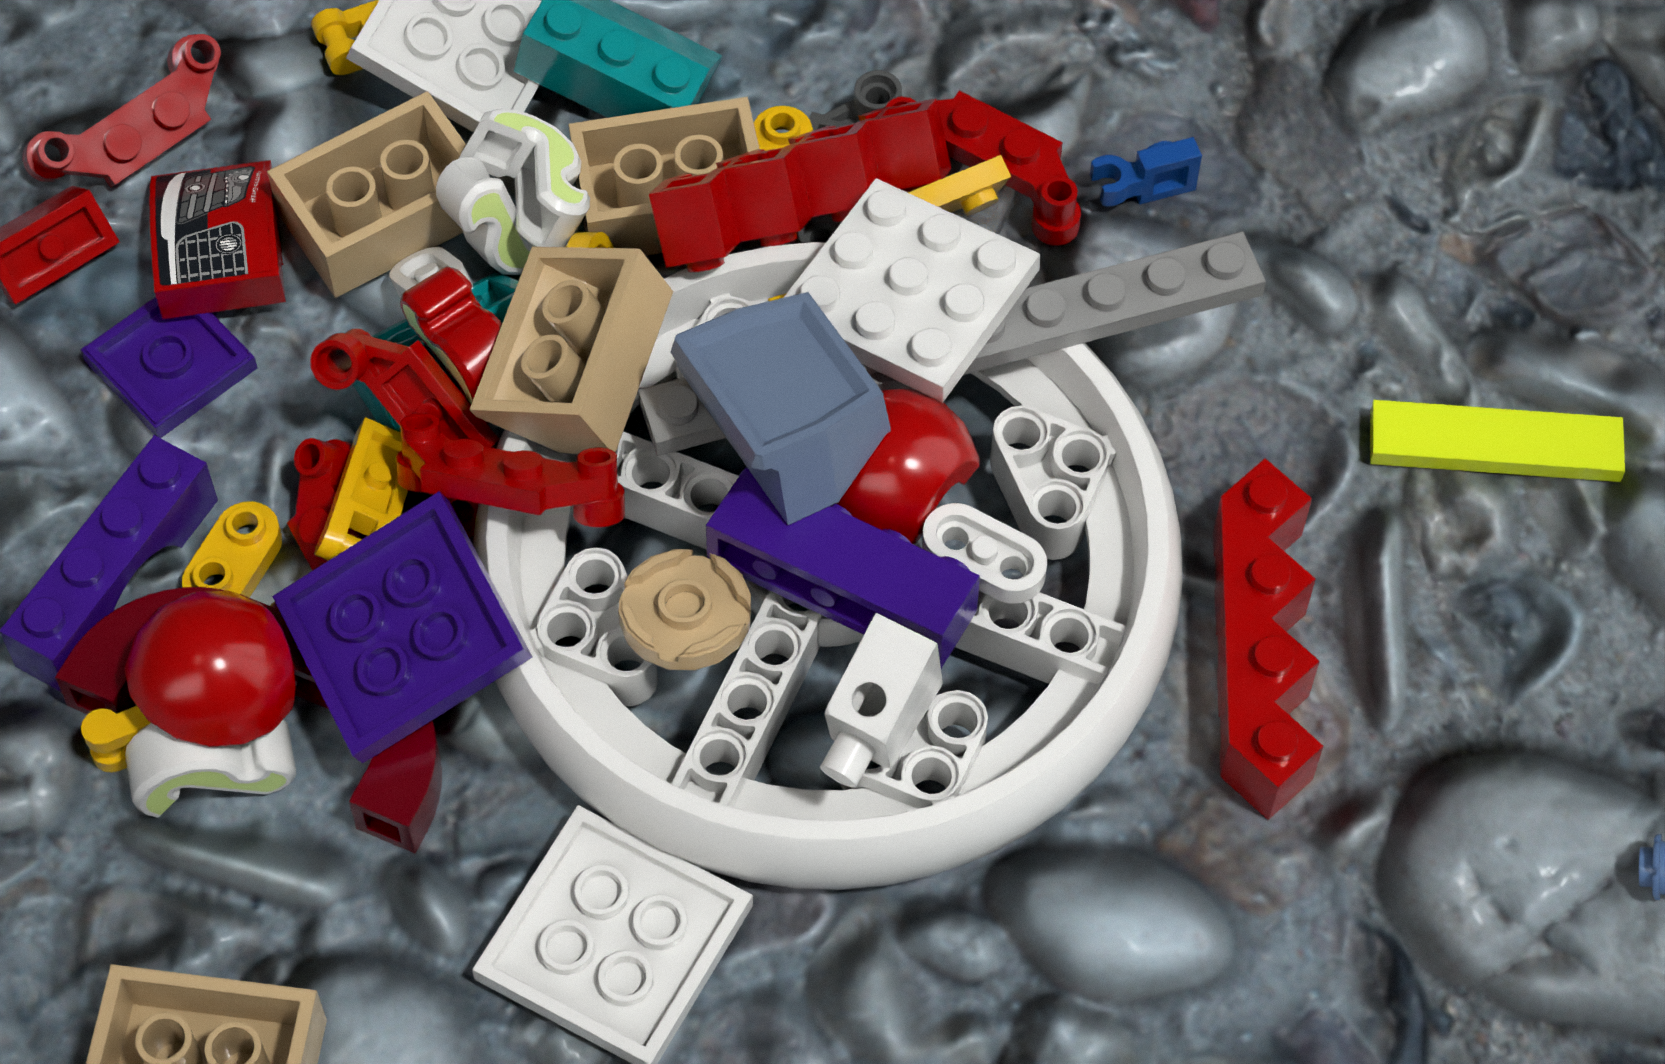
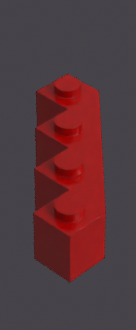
[649,98,951,272]
[1213,458,1324,820]

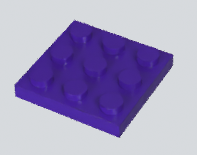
[272,491,533,763]

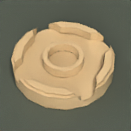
[618,549,751,670]

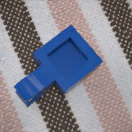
[1090,137,1202,206]

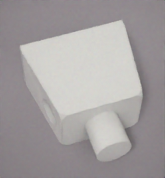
[820,613,943,788]

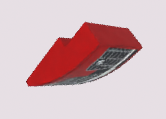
[149,160,286,319]

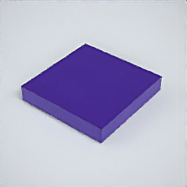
[80,297,258,438]

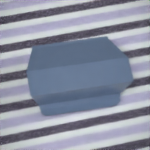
[670,292,891,525]

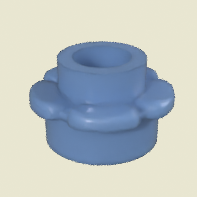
[1639,834,1665,900]

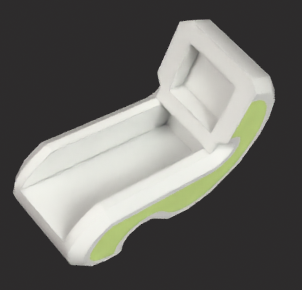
[459,108,590,247]
[436,157,582,275]
[125,719,296,818]

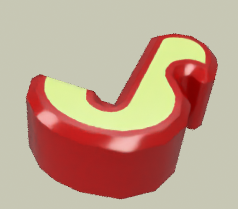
[400,266,502,424]

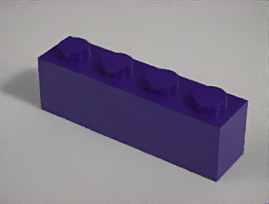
[706,467,980,668]

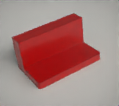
[0,186,120,305]

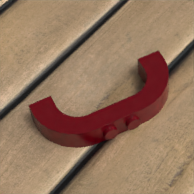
[55,587,442,854]

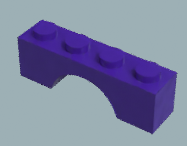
[0,435,218,692]

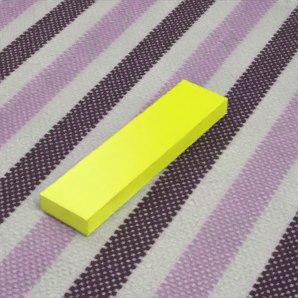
[1370,400,1625,482]

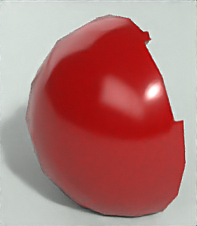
[835,389,980,544]
[124,591,296,747]

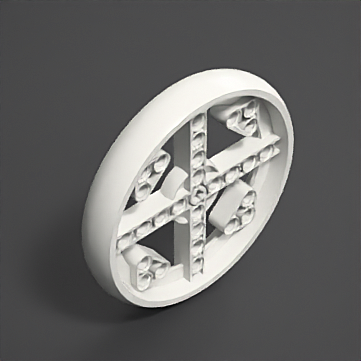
[473,242,1182,890]

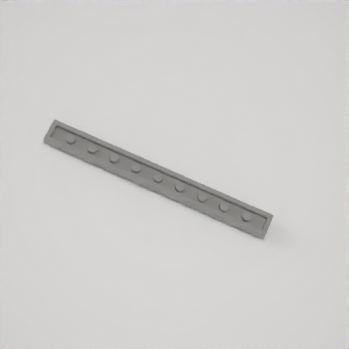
[638,231,1266,456]

